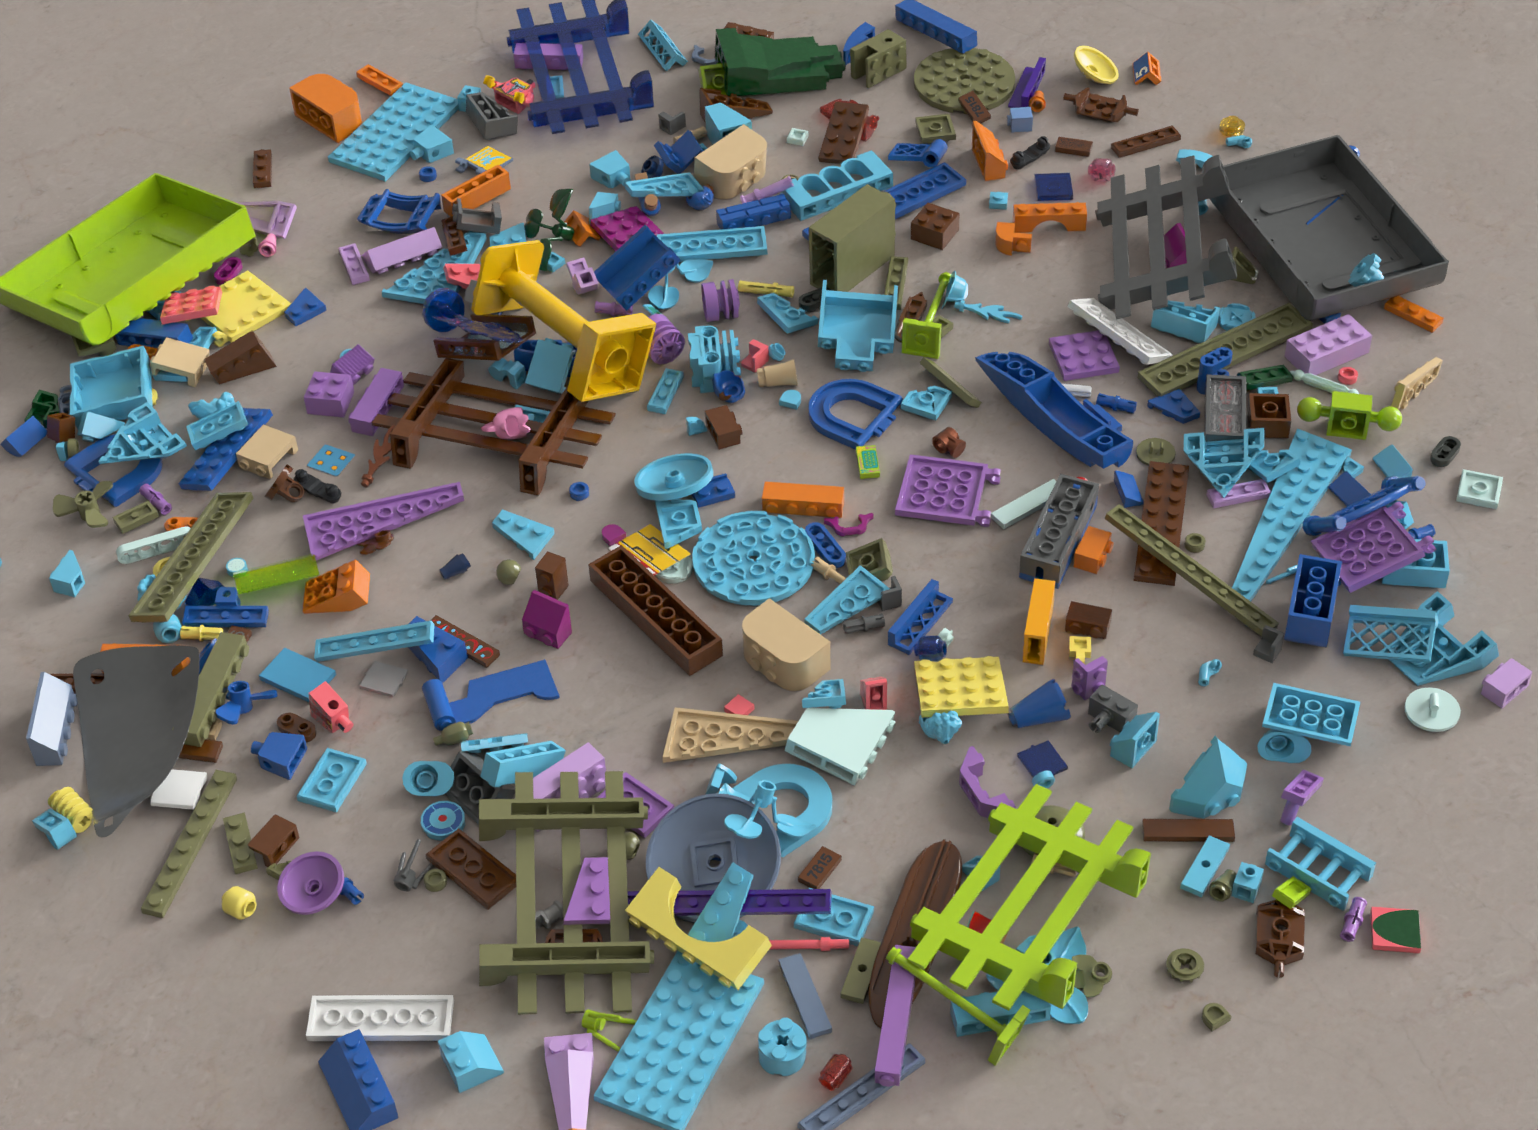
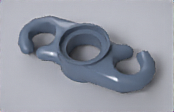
[58,385,72,415]

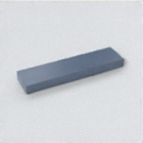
[778,953,832,1039]

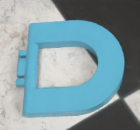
[732,764,832,857]

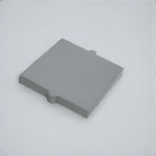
[359,661,408,697]

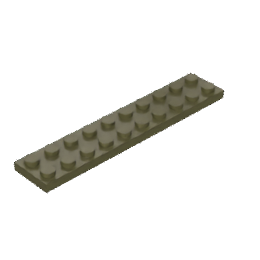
[1137,303,1313,397]
[128,492,254,623]

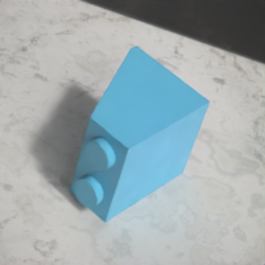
[705,103,752,145]

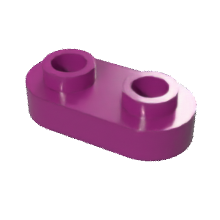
[214,257,243,285]

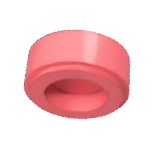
[1338,367,1358,385]

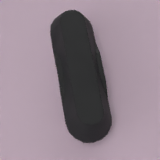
[1010,136,1050,169]
[294,469,342,503]

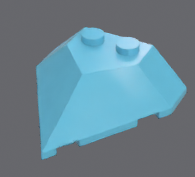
[98,402,187,464]
[1184,428,1264,498]
[1169,736,1247,819]

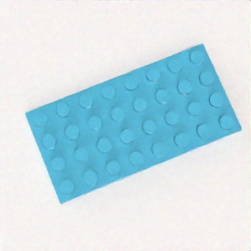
[328,82,459,182]
[593,951,764,1130]

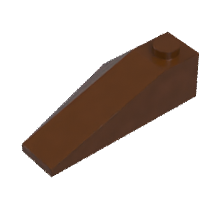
[699,88,773,123]

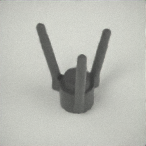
[393,839,434,892]

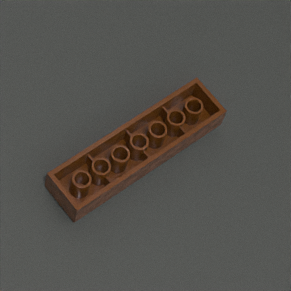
[588,545,723,676]

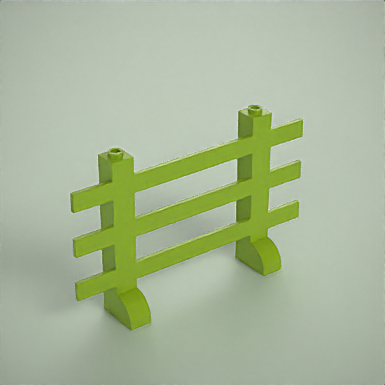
[907,784,1151,1011]

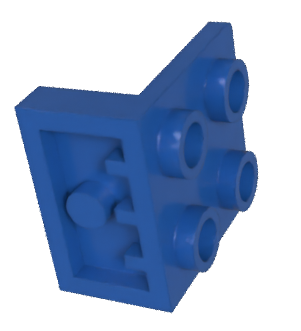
[654,130,703,174]

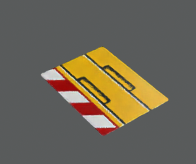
[608,524,690,575]

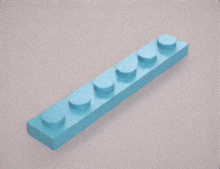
[314,621,434,662]

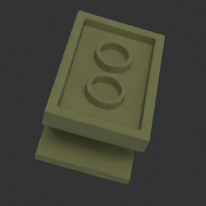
[850,29,907,88]

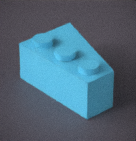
[1151,300,1220,343]

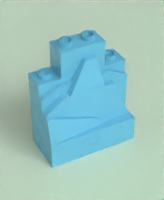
[818,280,898,372]

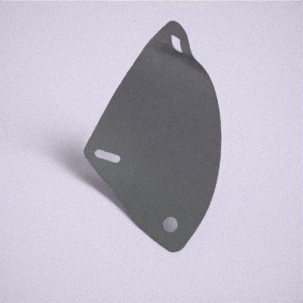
[73,645,199,837]

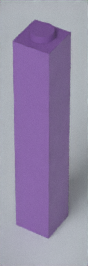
[875,945,916,1087]

